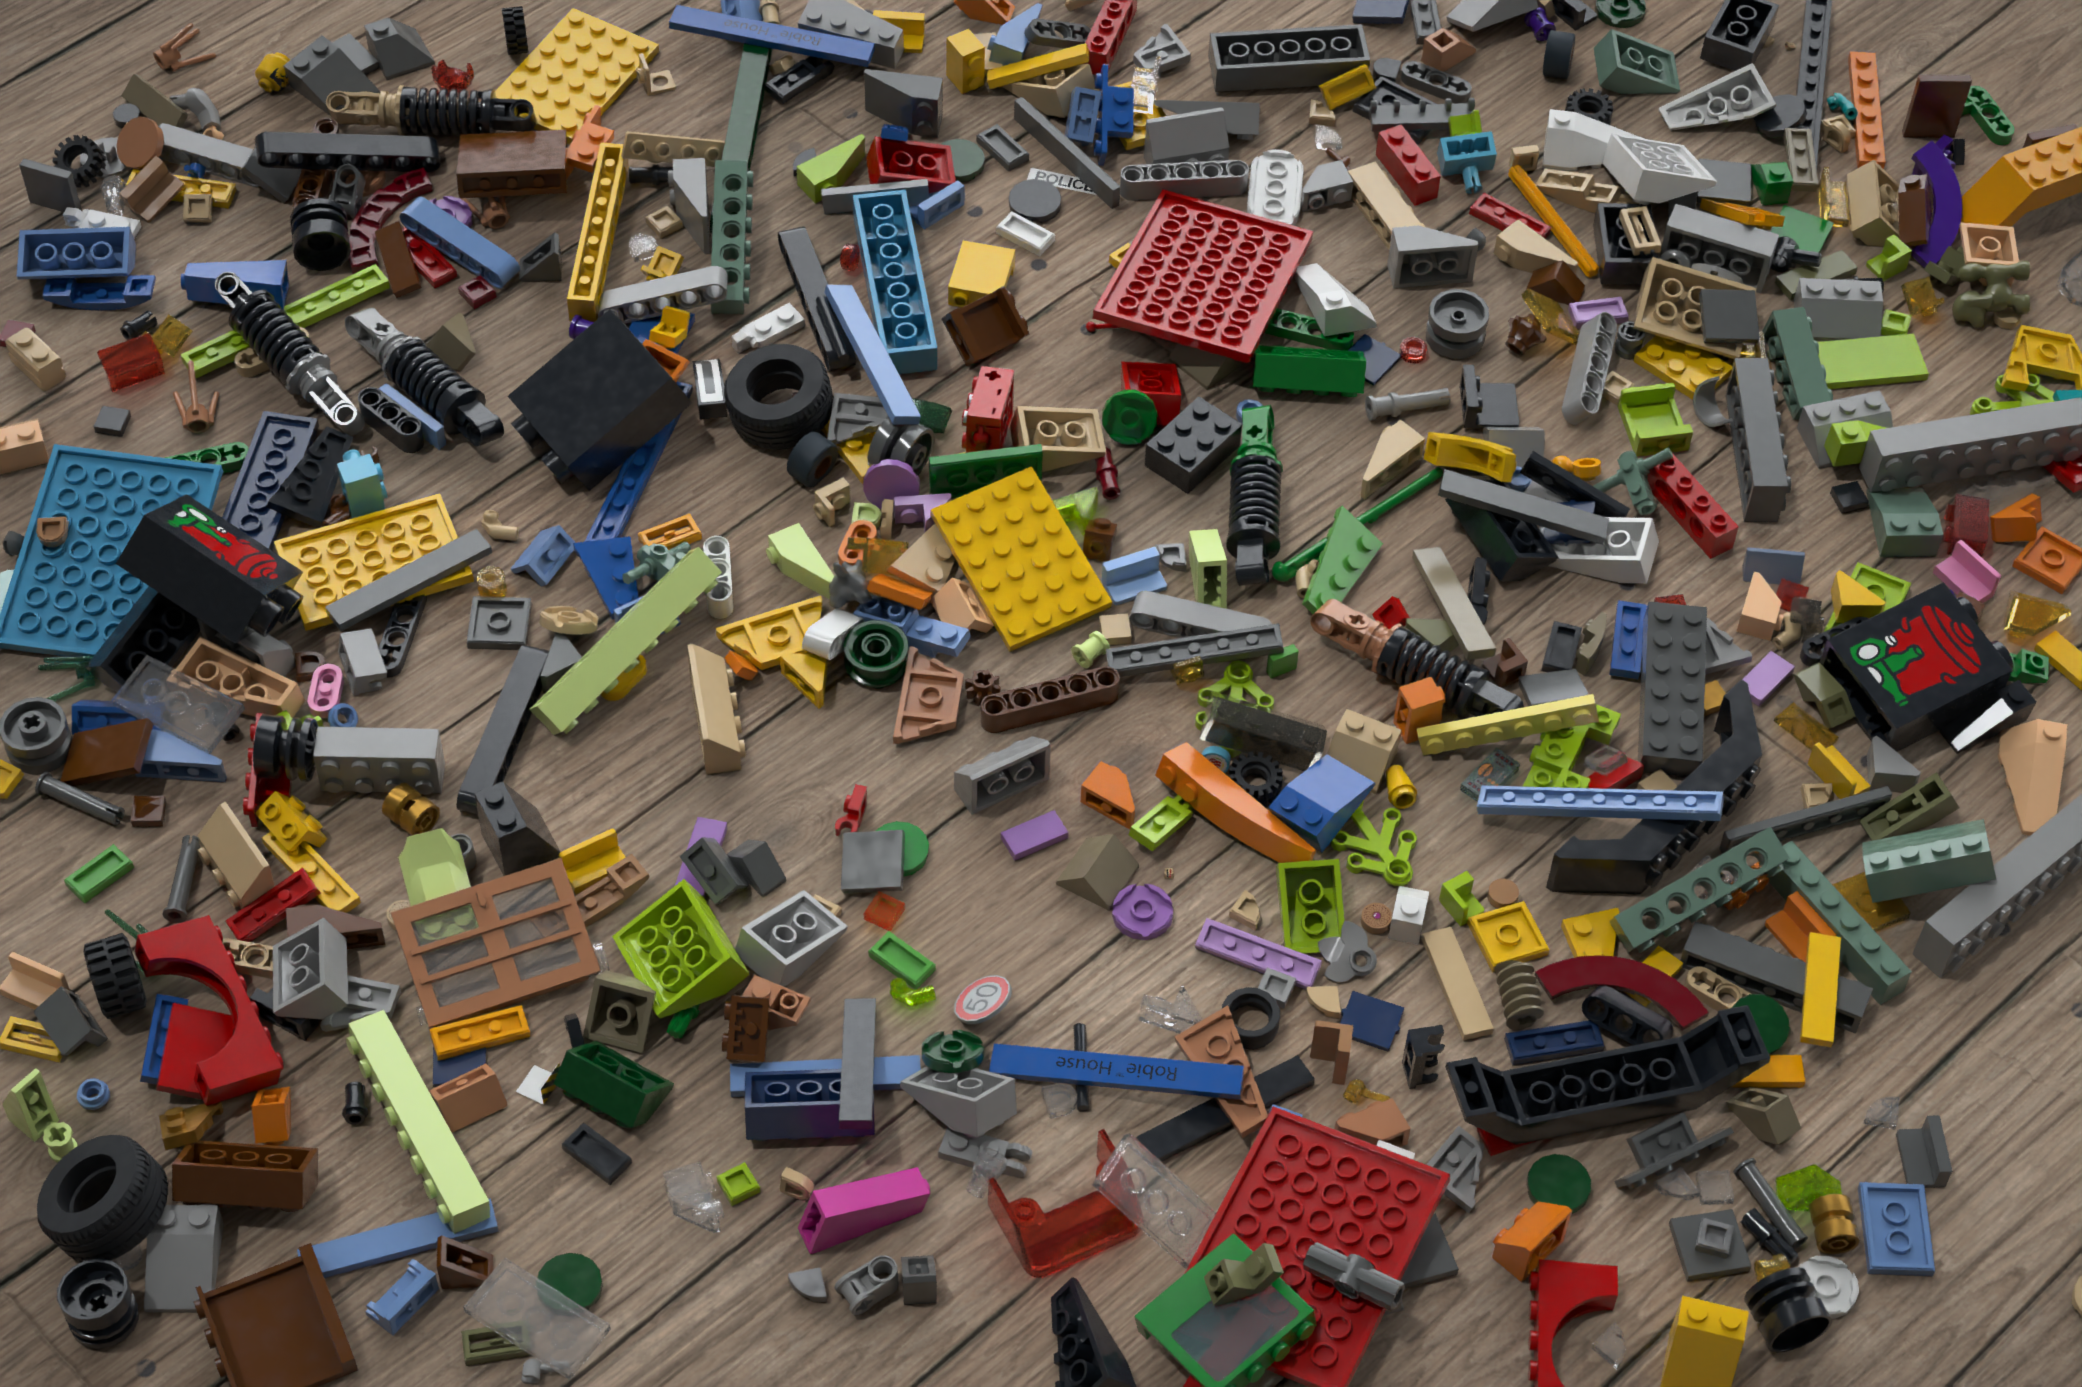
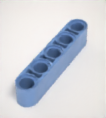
[399,197,520,289]

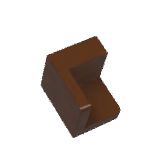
[1482,638,1528,688]

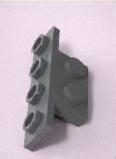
[1614,1112,1734,1189]

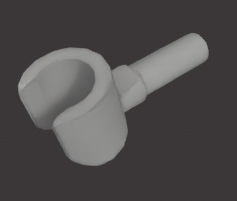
[521,1359,569,1384]

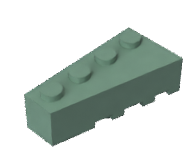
[1760,307,1833,420]

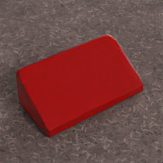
[1587,755,1644,789]

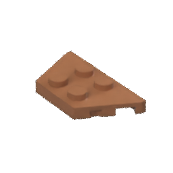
[893,646,964,744]

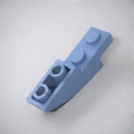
[853,594,971,658]

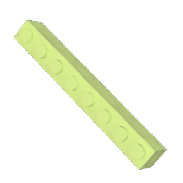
[530,547,722,735]
[346,1010,490,1234]

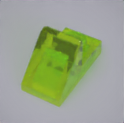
[1052,487,1098,536]

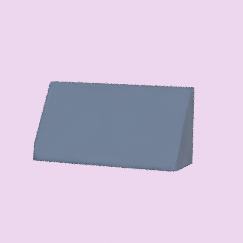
[1742,547,1805,586]

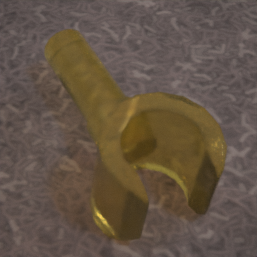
[1343,1079,1390,1103]

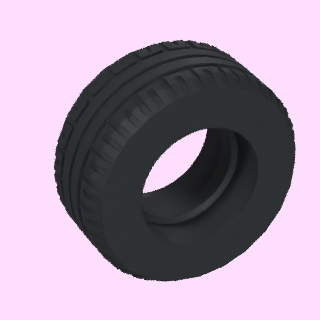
[724,344,834,450]
[37,1135,168,1262]

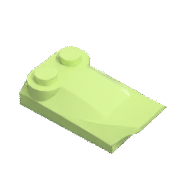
[398,828,479,946]

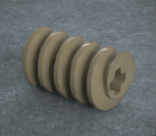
[1494,960,1544,1030]

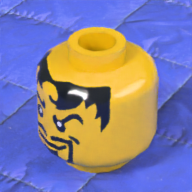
[255,52,290,92]

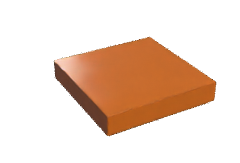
[2012,526,2082,594]
[867,573,933,610]

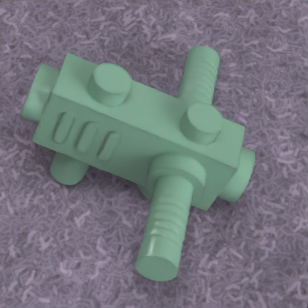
[1593,448,1673,515]
[622,542,691,584]

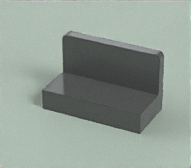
[679,837,750,905]
[34,986,108,1056]
[1896,1115,1953,1188]

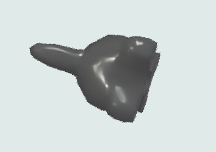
[829,559,872,608]

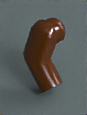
[322,494,350,527]

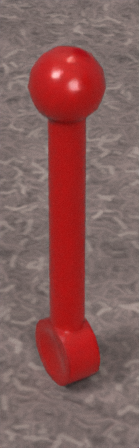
[1086,321,1124,332]

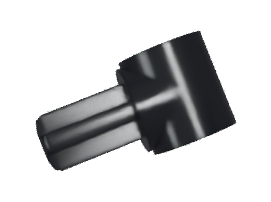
[1771,237,1822,272]

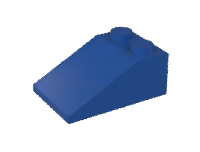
[1269,754,1375,853]

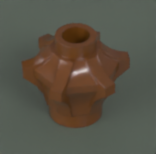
[1505,314,1547,355]

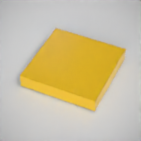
[1467,901,1550,972]

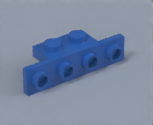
[1094,64,1134,166]

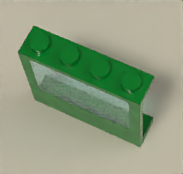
[1134,1233,1317,1387]

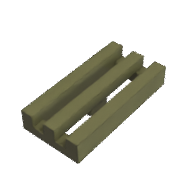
[461,1320,532,1366]

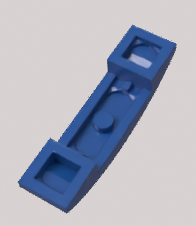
[42,275,156,311]

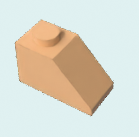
[1736,572,1784,641]

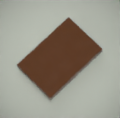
[1902,75,1972,138]
[60,718,153,787]

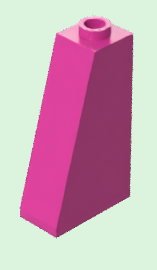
[798,1167,930,1254]

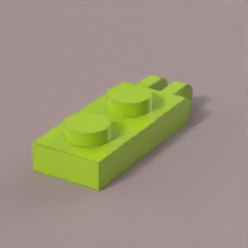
[1128,795,1193,851]

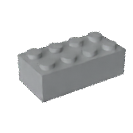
[1659,204,1779,293]
[313,727,445,795]

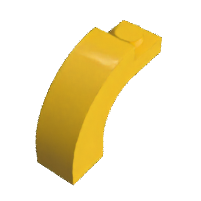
[1424,432,1516,482]

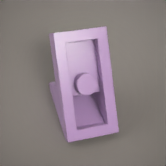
[894,493,951,532]

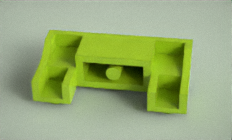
[1522,704,1621,788]

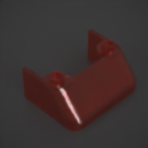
[988,1129,1142,1278]

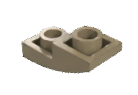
[1576,612,1607,676]

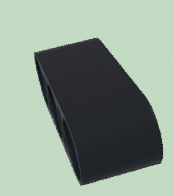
[358,387,424,453]
[1582,986,1674,1045]

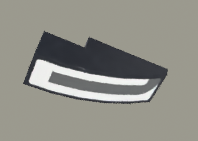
[692,359,727,420]

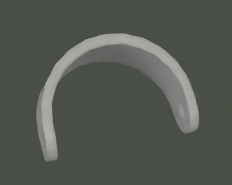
[1693,376,1733,427]

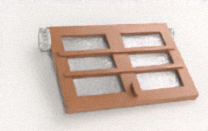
[391,858,610,1029]

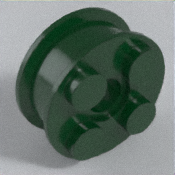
[844,620,908,689]

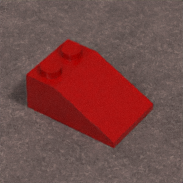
[866,136,956,193]
[1121,361,1181,428]

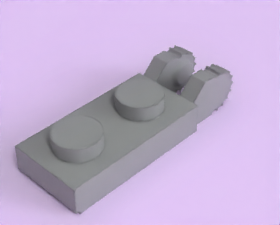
[938,1126,1033,1178]

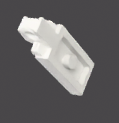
[63,207,141,239]
[731,303,805,354]

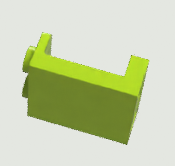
[1618,383,1693,457]

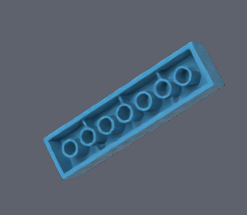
[853,190,937,374]

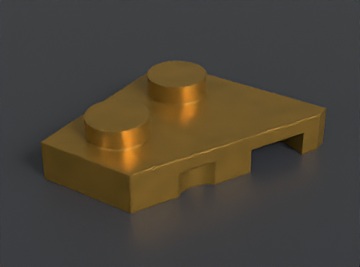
[159,1102,224,1151]

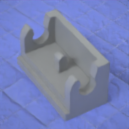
[338,628,387,696]

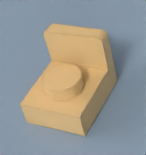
[813,477,850,527]

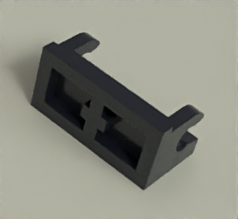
[1402,1025,1445,1089]

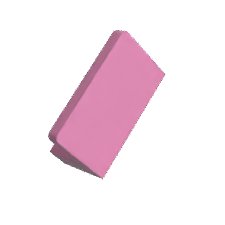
[1933,540,2001,603]

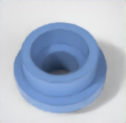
[328,703,358,727]
[77,1078,110,1110]

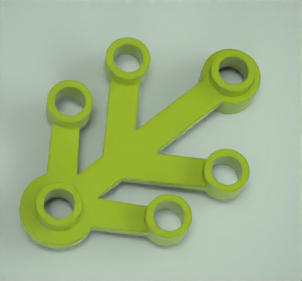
[1970,374,2054,415]
[1195,660,1274,758]
[1331,800,1417,886]

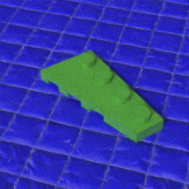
[1302,506,1383,614]

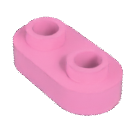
[307,664,344,718]

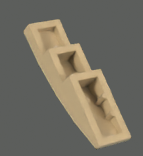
[1535,169,1639,213]

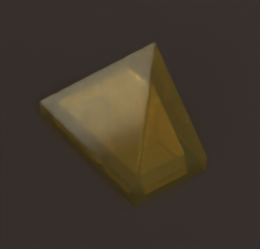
[1774,702,1839,751]

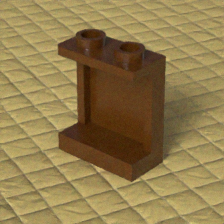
[941,286,1029,367]

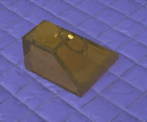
[2003,590,2072,639]

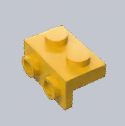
[256,791,327,852]

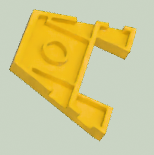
[2001,325,2082,392]

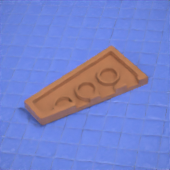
[1175,1005,1268,1138]

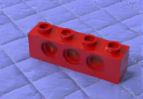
[1084,0,1137,75]
[1647,453,1739,559]

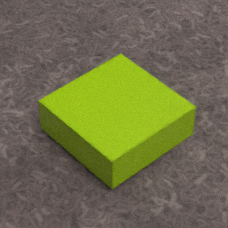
[1881,309,1912,336]
[716,1162,760,1206]

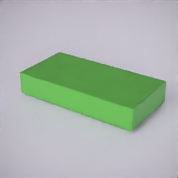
[64,844,134,904]
[868,931,936,990]

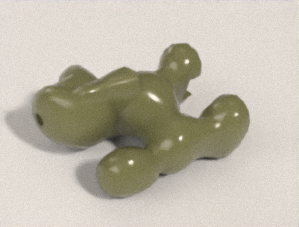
[1952,261,2030,328]

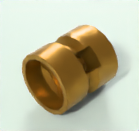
[382,783,440,836]
[1809,1194,1860,1254]

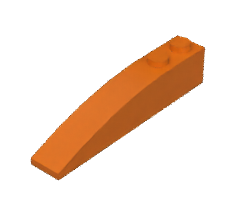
[1155,742,1316,863]

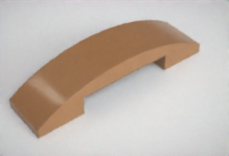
[529,854,649,938]

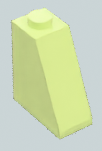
[1189,529,1227,609]

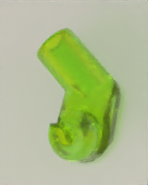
[890,978,936,1007]

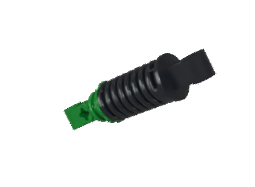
[1226,405,1283,586]

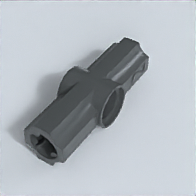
[1303,1242,1405,1311]

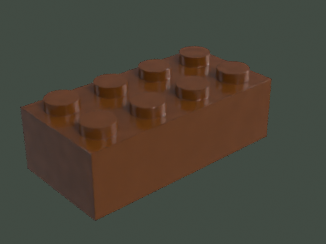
[172,1141,318,1212]

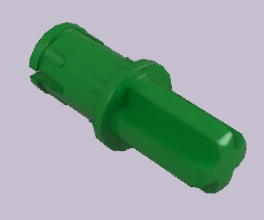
[667,1003,701,1039]

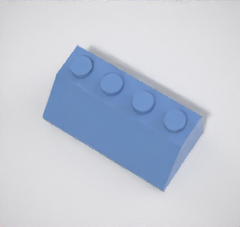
[17,227,136,280]

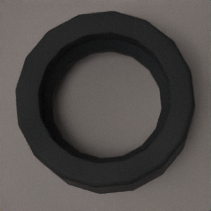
[1222,987,1280,1050]

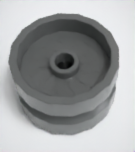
[1426,289,1489,359]
[867,416,934,476]
[0,697,73,775]

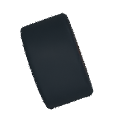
[1543,30,1575,79]
[787,432,838,487]

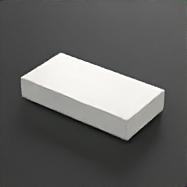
[996,211,1055,256]

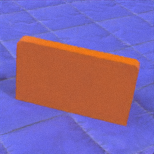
[1764,891,1837,963]

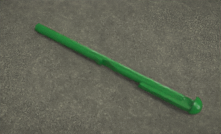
[1272,467,1443,582]

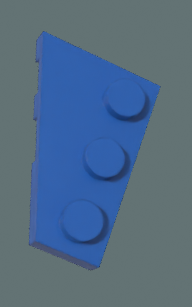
[573,536,639,619]

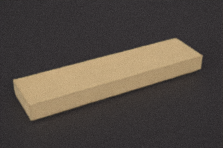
[1421,927,1494,1041]

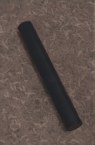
[815,295,850,362]
[1073,1023,1089,1111]

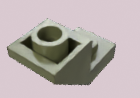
[1924,245,1965,287]
[1793,663,1855,728]
[1204,1243,1284,1306]

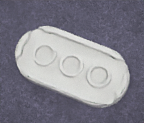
[1247,149,1303,226]

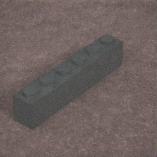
[1680,921,1873,1034]

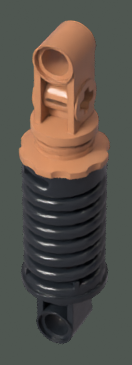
[1310,599,1524,719]

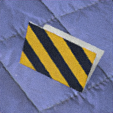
[516,1063,560,1105]

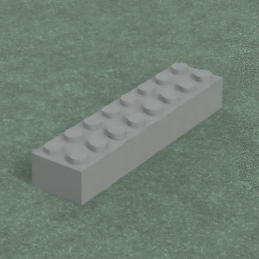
[1859,398,2082,493]
[1913,794,2082,978]

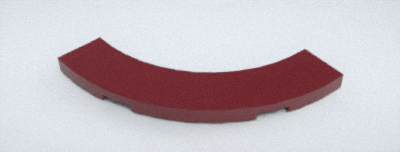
[349,167,433,274]
[1535,955,1709,1031]

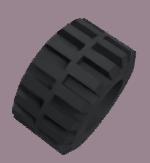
[83,933,147,1019]

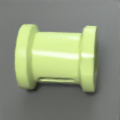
[1071,631,1110,668]
[43,1122,78,1162]

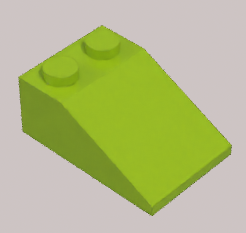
[1276,859,1345,954]

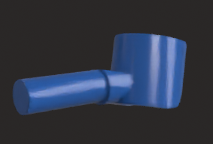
[184,163,206,179]

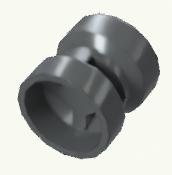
[1614,321,1645,360]

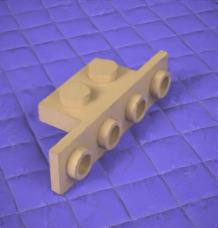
[621,131,726,167]

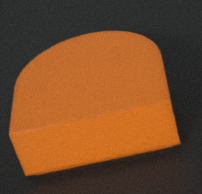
[724,650,758,680]

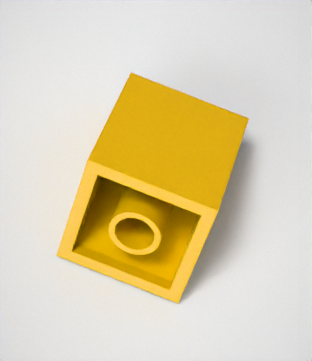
[1660,1295,1749,1387]

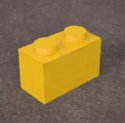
[946,29,985,94]

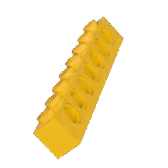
[567,143,629,322]

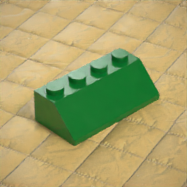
[1253,345,1366,397]

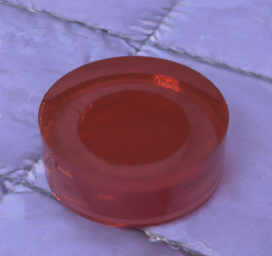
[840,243,860,271]
[1399,337,1427,364]

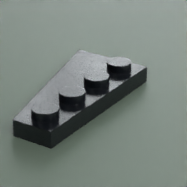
[266,426,353,528]

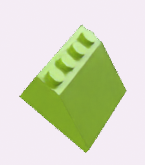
[612,879,750,1019]

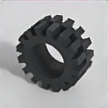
[502,6,529,55]
[1565,88,1613,125]
[52,135,106,188]
[1228,752,1283,808]

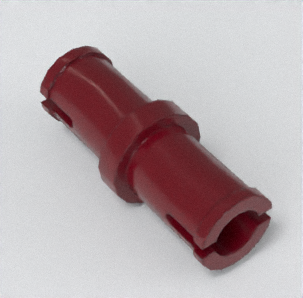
[1095,447,1120,500]

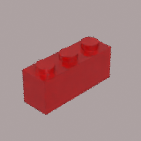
[1376,125,1441,206]

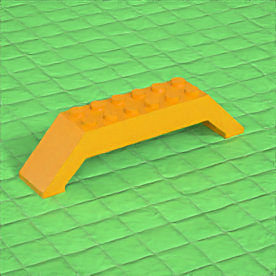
[1958,127,2082,234]

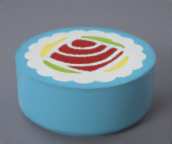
[1202,746,1231,773]

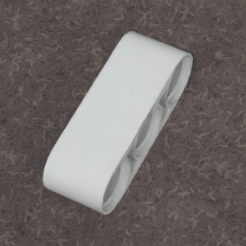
[703,536,733,619]
[802,608,864,660]

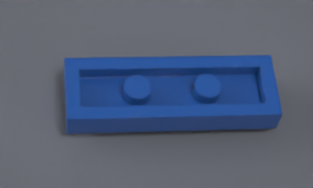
[1609,600,1647,679]
[140,994,189,1084]

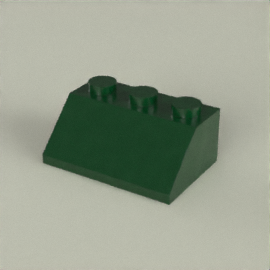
[553,1041,674,1128]

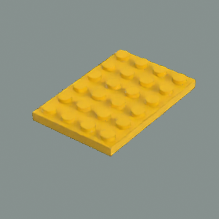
[495,8,659,145]
[930,466,1112,652]
[274,493,474,631]

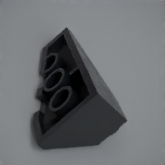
[1051,1277,1137,1387]

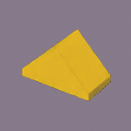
[1831,570,1886,623]
[780,653,827,709]

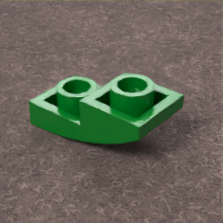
[2008,649,2049,683]

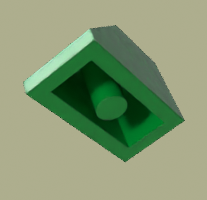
[1751,162,1793,206]

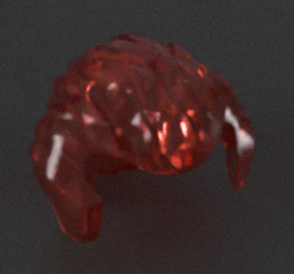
[431,60,474,93]

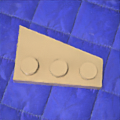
[887,523,955,596]

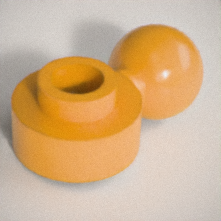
[1551,455,1601,481]

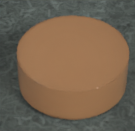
[1487,879,1519,909]

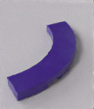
[1911,141,1962,268]

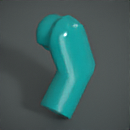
[1827,93,1858,120]

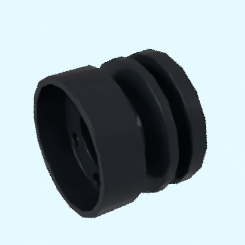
[290,198,351,271]
[253,714,318,782]
[57,1258,139,1349]
[1744,1267,1832,1353]

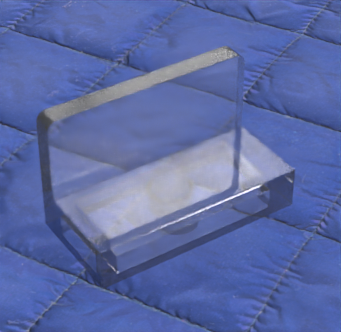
[1131,56,1162,114]

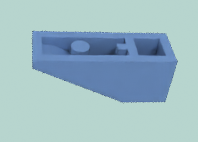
[987,3,1043,66]
[135,730,227,782]

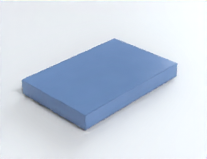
[1858,1182,1935,1276]

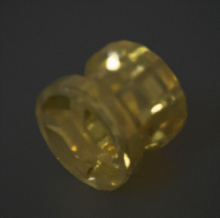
[476,566,507,597]
[1754,1253,1791,1282]

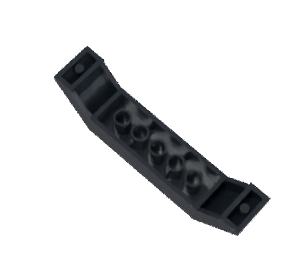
[1546,679,1762,894]
[1445,1005,1770,1145]

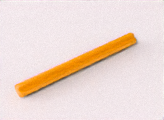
[1508,164,1600,278]

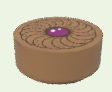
[1361,903,1392,934]

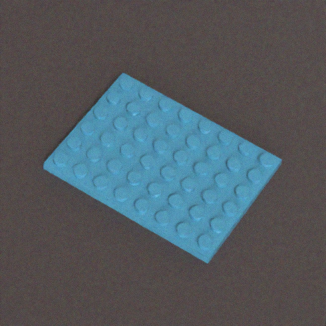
[0,444,223,660]

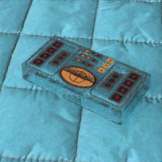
[1460,748,1520,802]

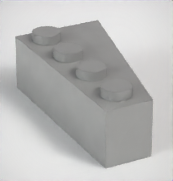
[798,0,904,68]

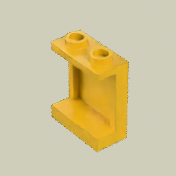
[948,240,1015,308]

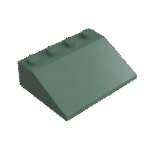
[1862,819,1996,903]

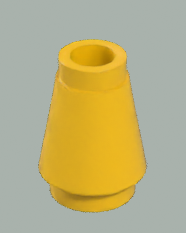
[1386,765,1417,809]

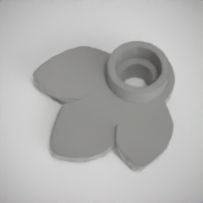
[1318,921,1377,982]

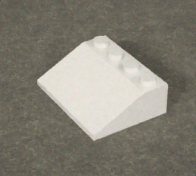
[1602,134,1717,205]

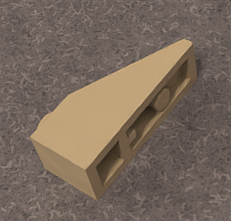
[1494,220,1578,274]
[1360,420,1425,500]

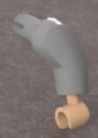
[169,88,224,140]

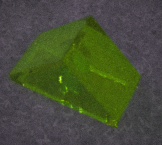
[1775,1164,1842,1211]

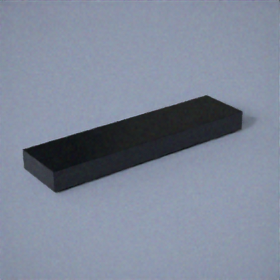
[1520,451,1630,518]

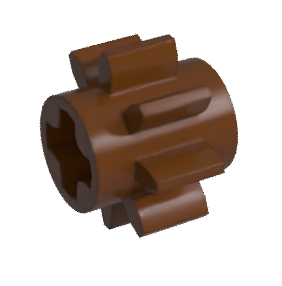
[965,669,1001,706]

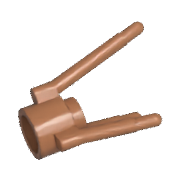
[153,23,216,72]
[460,196,510,229]
[173,360,219,433]

